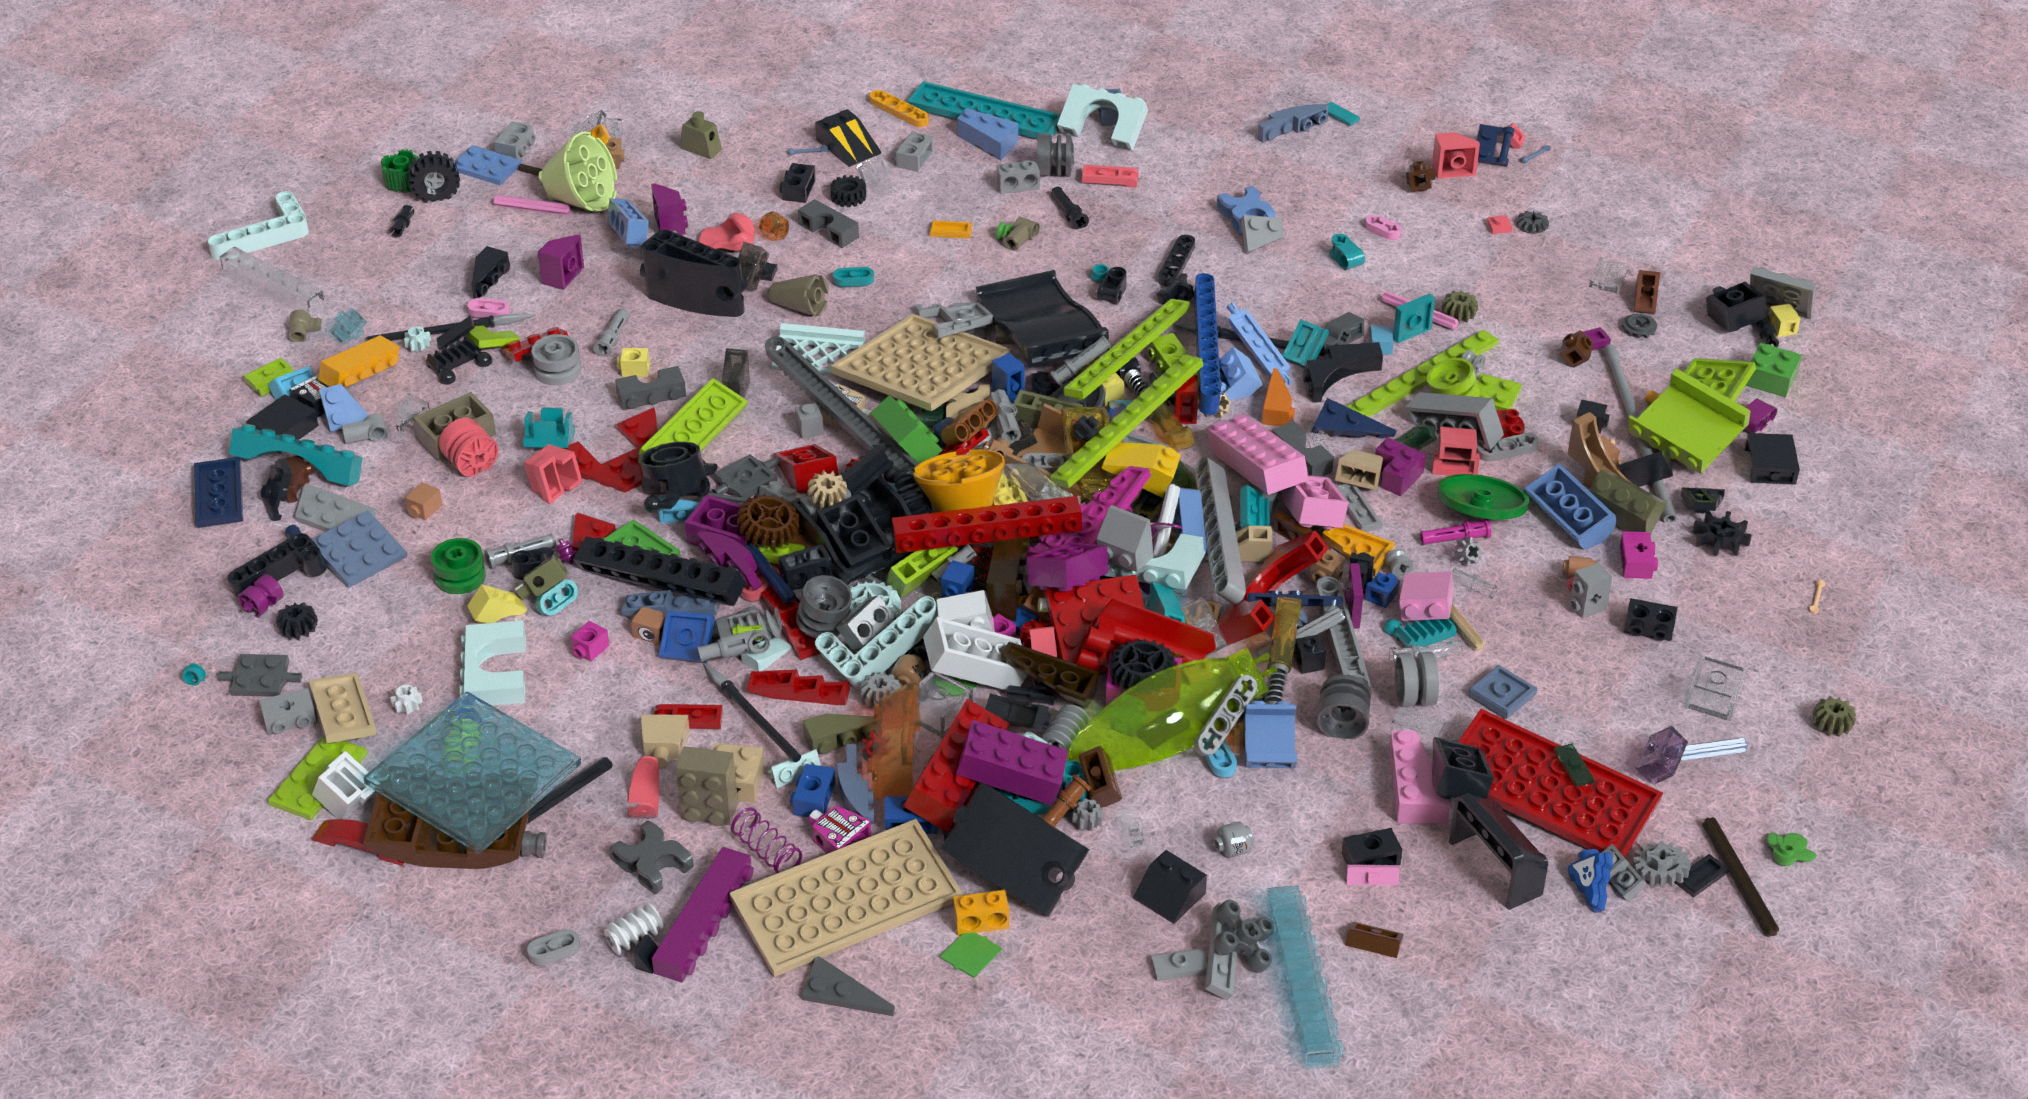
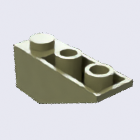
[803,714,883,754]

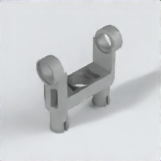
[698,606,770,662]

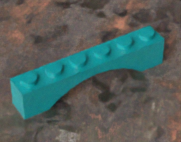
[229,424,363,486]

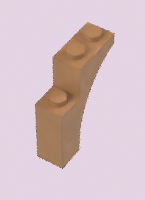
[1567,412,1630,489]

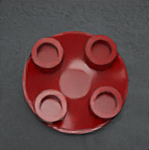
[1496,409,1525,439]

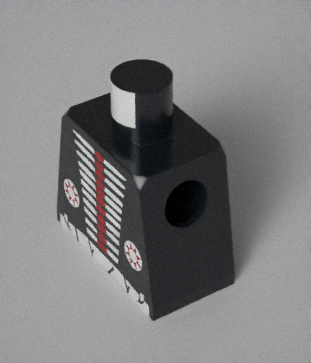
[289,374,329,418]

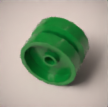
[431,538,486,595]

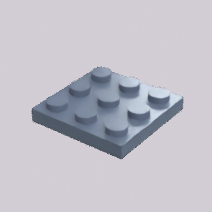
[312,510,407,588]

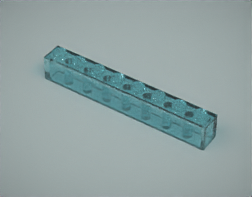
[1266,885,1344,1070]

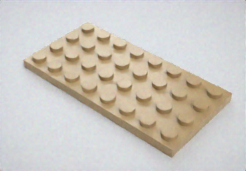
[729,819,963,977]

